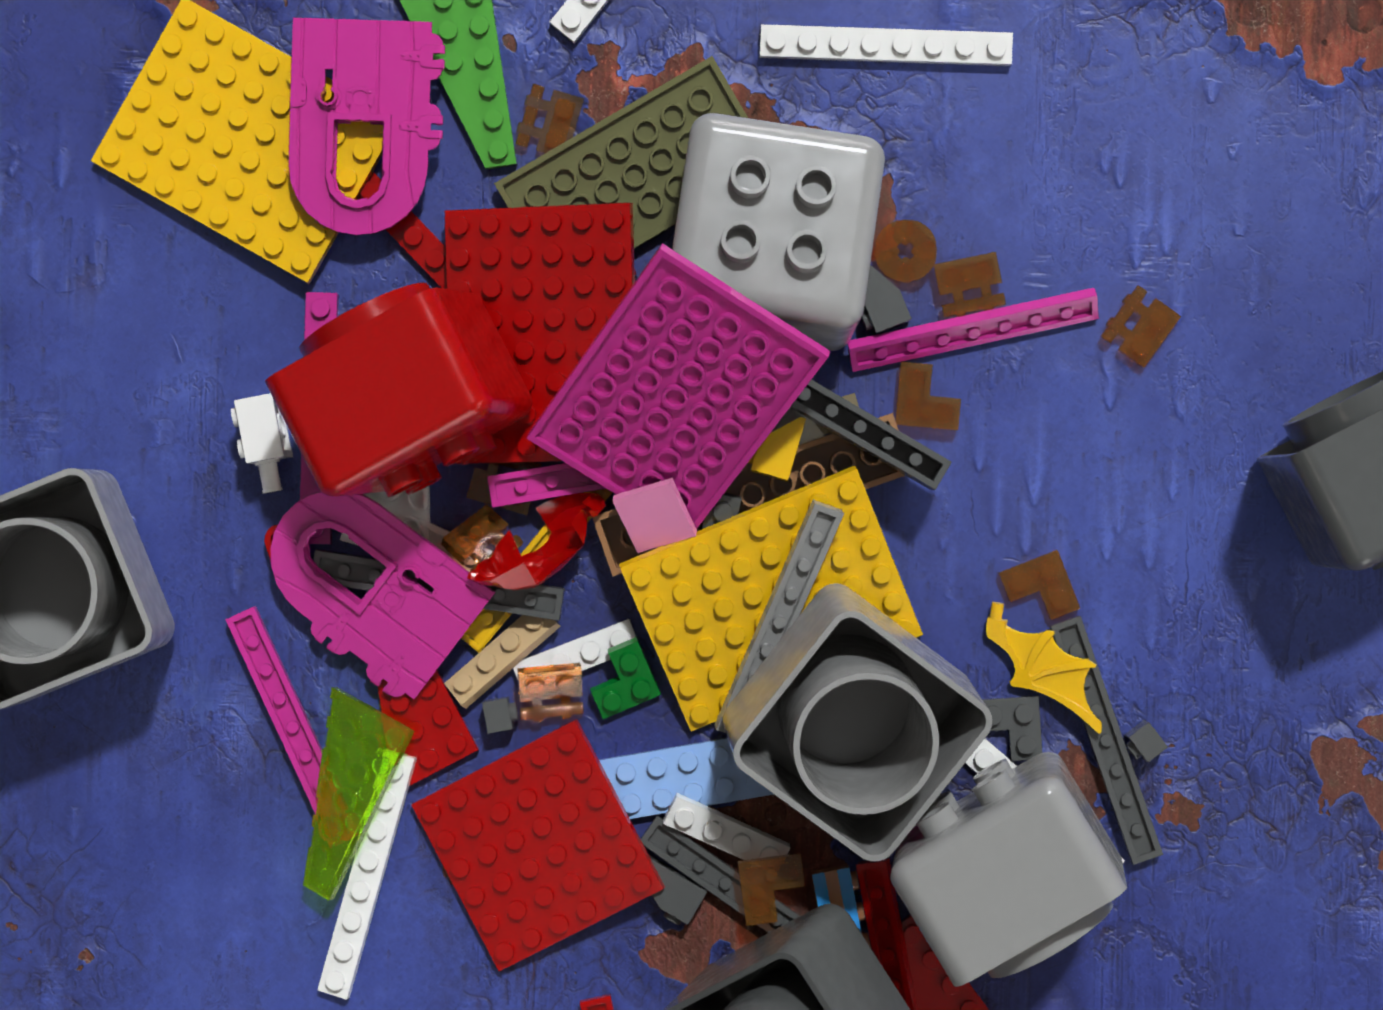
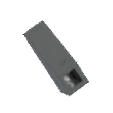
[861,265,912,335]

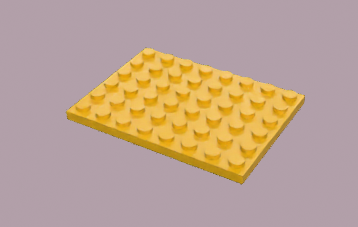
[91,0,383,284]
[619,465,923,732]

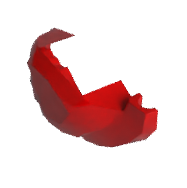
[467,493,606,591]

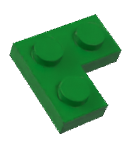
[590,637,661,719]

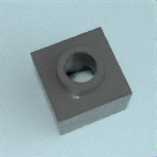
[482,696,519,734]
[1124,720,1168,762]

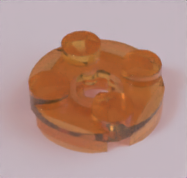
[873,220,937,283]

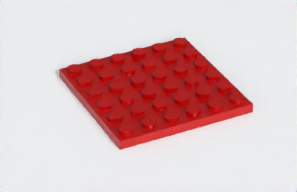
[411,719,665,971]

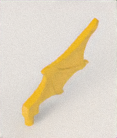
[986,602,1102,734]

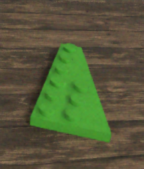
[400,0,517,170]

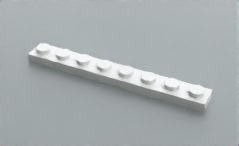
[760,24,1013,66]
[318,749,417,1000]

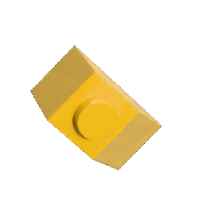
[748,417,806,482]

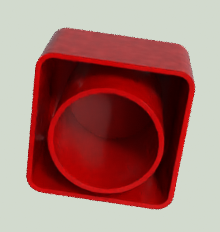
[265,283,533,497]

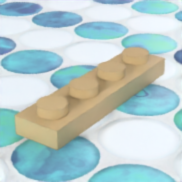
[444,615,561,709]

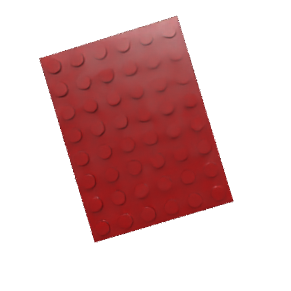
[444,203,635,464]

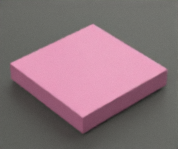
[612,478,697,553]

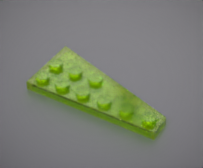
[303,687,415,900]

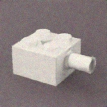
[231,393,293,494]

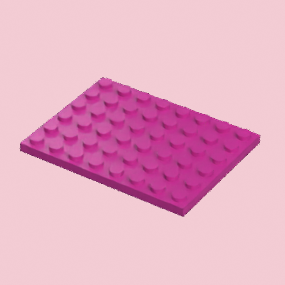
[526,243,830,529]

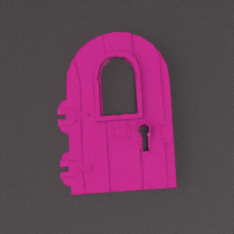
[289,17,445,236]
[270,491,495,699]

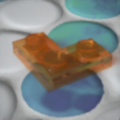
[895,362,961,430]
[998,550,1080,620]
[738,853,805,926]

